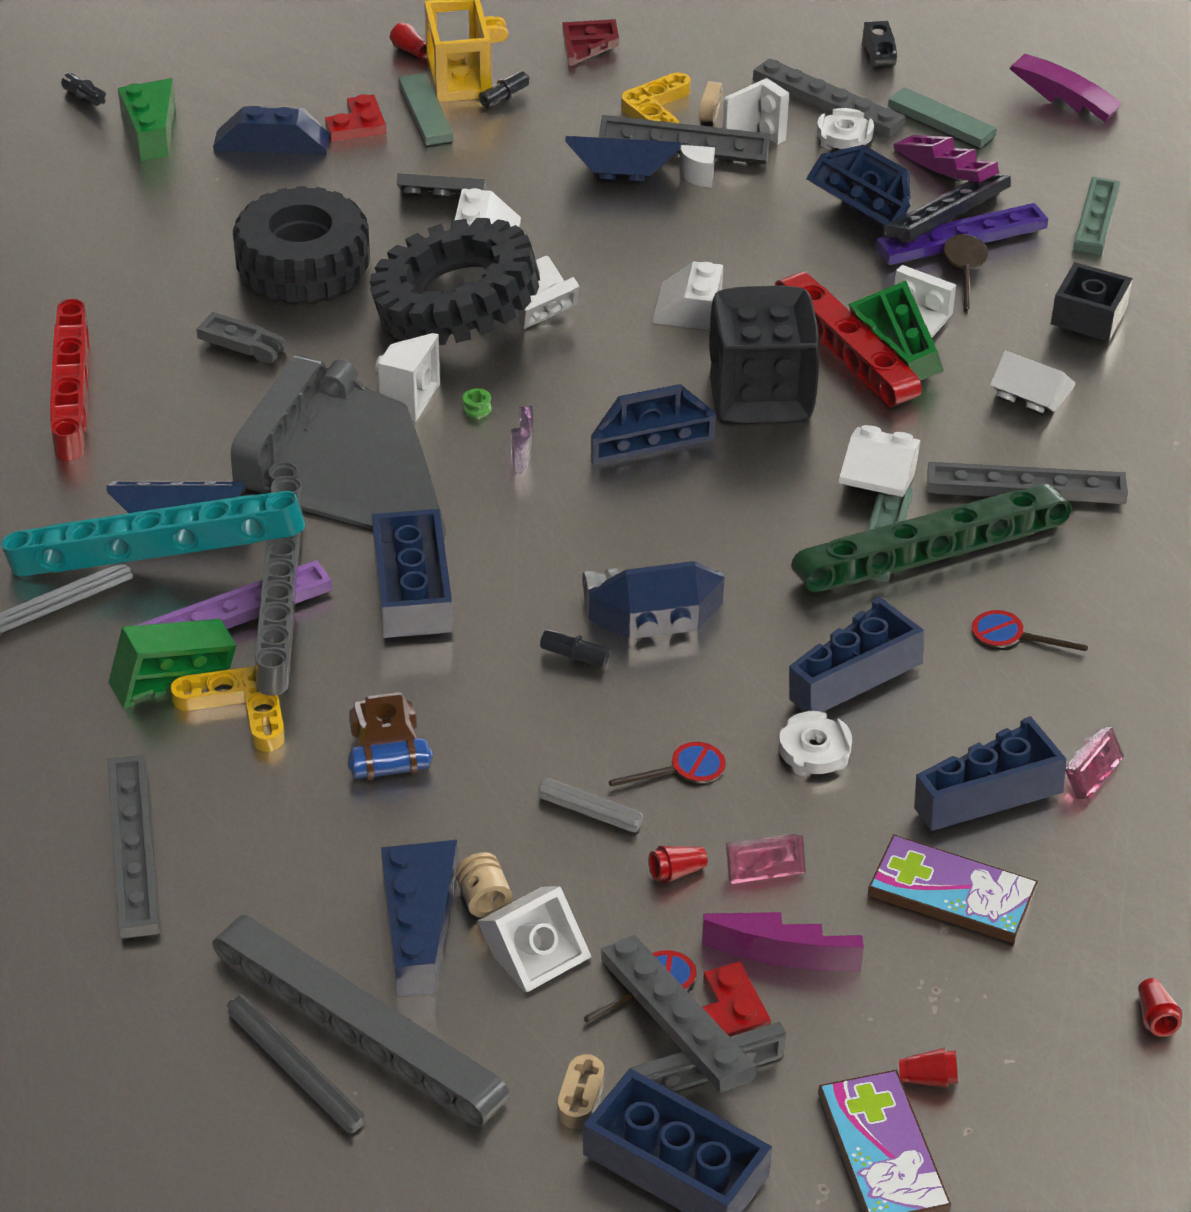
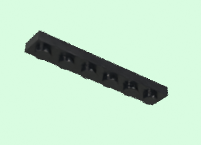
[885,174,1011,243]

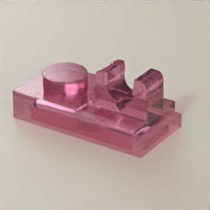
[1065,727,1124,800]
[726,834,806,884]

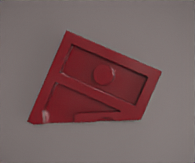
[562,19,619,66]

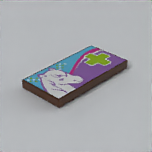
[867,834,1038,944]
[818,1069,951,1212]

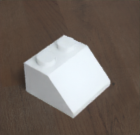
[455,188,521,227]
[653,261,723,330]
[375,333,440,422]
[990,350,1075,414]
[839,425,921,497]
[477,886,592,992]

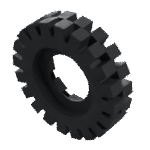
[369,218,540,345]

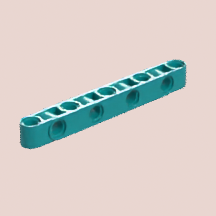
[1,491,305,576]

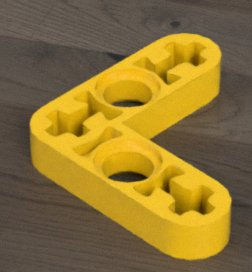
[621,72,691,123]
[171,666,285,752]

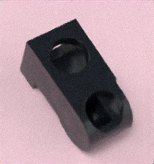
[862,21,897,67]

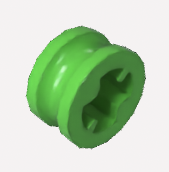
[462,388,492,417]

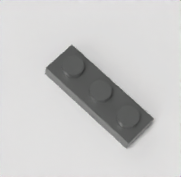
[396,173,487,198]

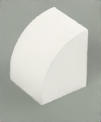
[680,145,715,188]

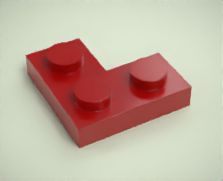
[325,94,386,142]
[702,961,771,1037]

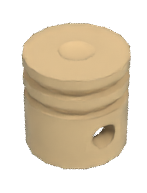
[455,852,512,917]

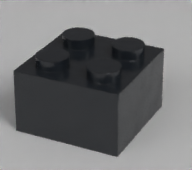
[1050,262,1133,341]

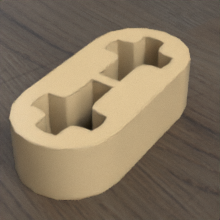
[699,81,723,123]
[558,1054,605,1129]

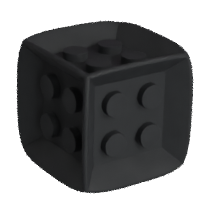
[709,286,819,423]

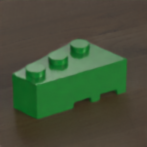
[118,78,176,162]
[848,280,944,381]
[108,619,237,709]

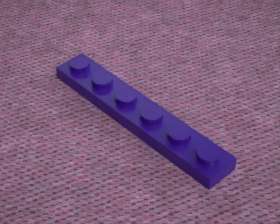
[876,203,1048,265]

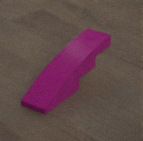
[1009,53,1122,123]
[893,135,999,182]
[702,912,864,972]

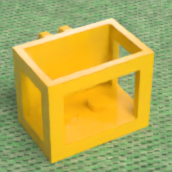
[424,0,509,102]

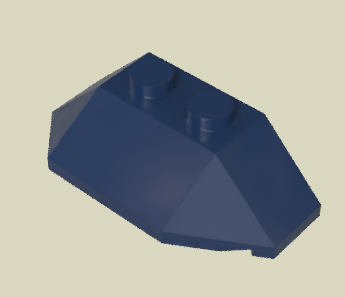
[213,106,330,154]
[565,136,682,181]
[806,145,911,227]
[591,384,716,464]
[106,481,246,513]
[587,561,725,639]

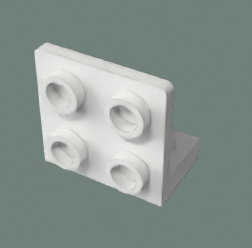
[722,78,789,145]
[514,256,580,329]
[895,265,956,337]

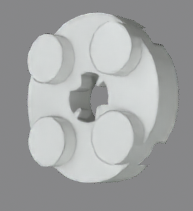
[817,108,874,149]
[779,711,852,776]

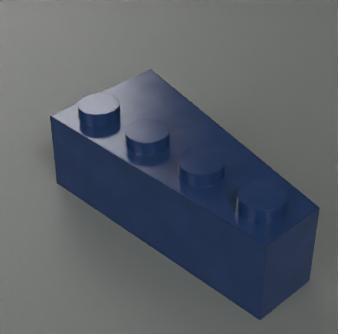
[789,596,924,712]
[914,716,1067,831]
[381,840,458,997]

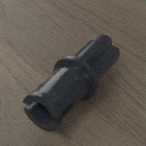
[479,71,530,109]
[61,73,106,106]
[540,629,611,670]

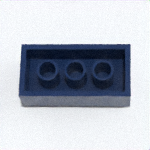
[372,509,453,638]
[583,1068,772,1212]

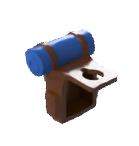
[348,692,433,781]

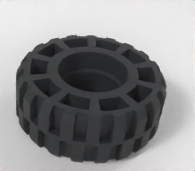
[233,186,370,303]

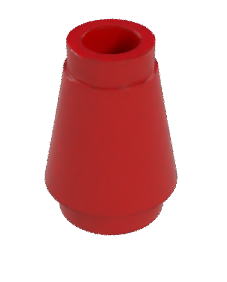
[389,22,426,59]
[648,846,708,883]
[1138,978,1183,1037]
[899,1047,958,1088]

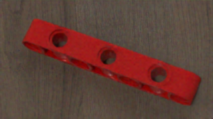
[774,271,922,407]
[50,299,90,461]

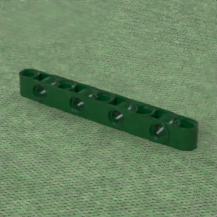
[791,484,1072,592]

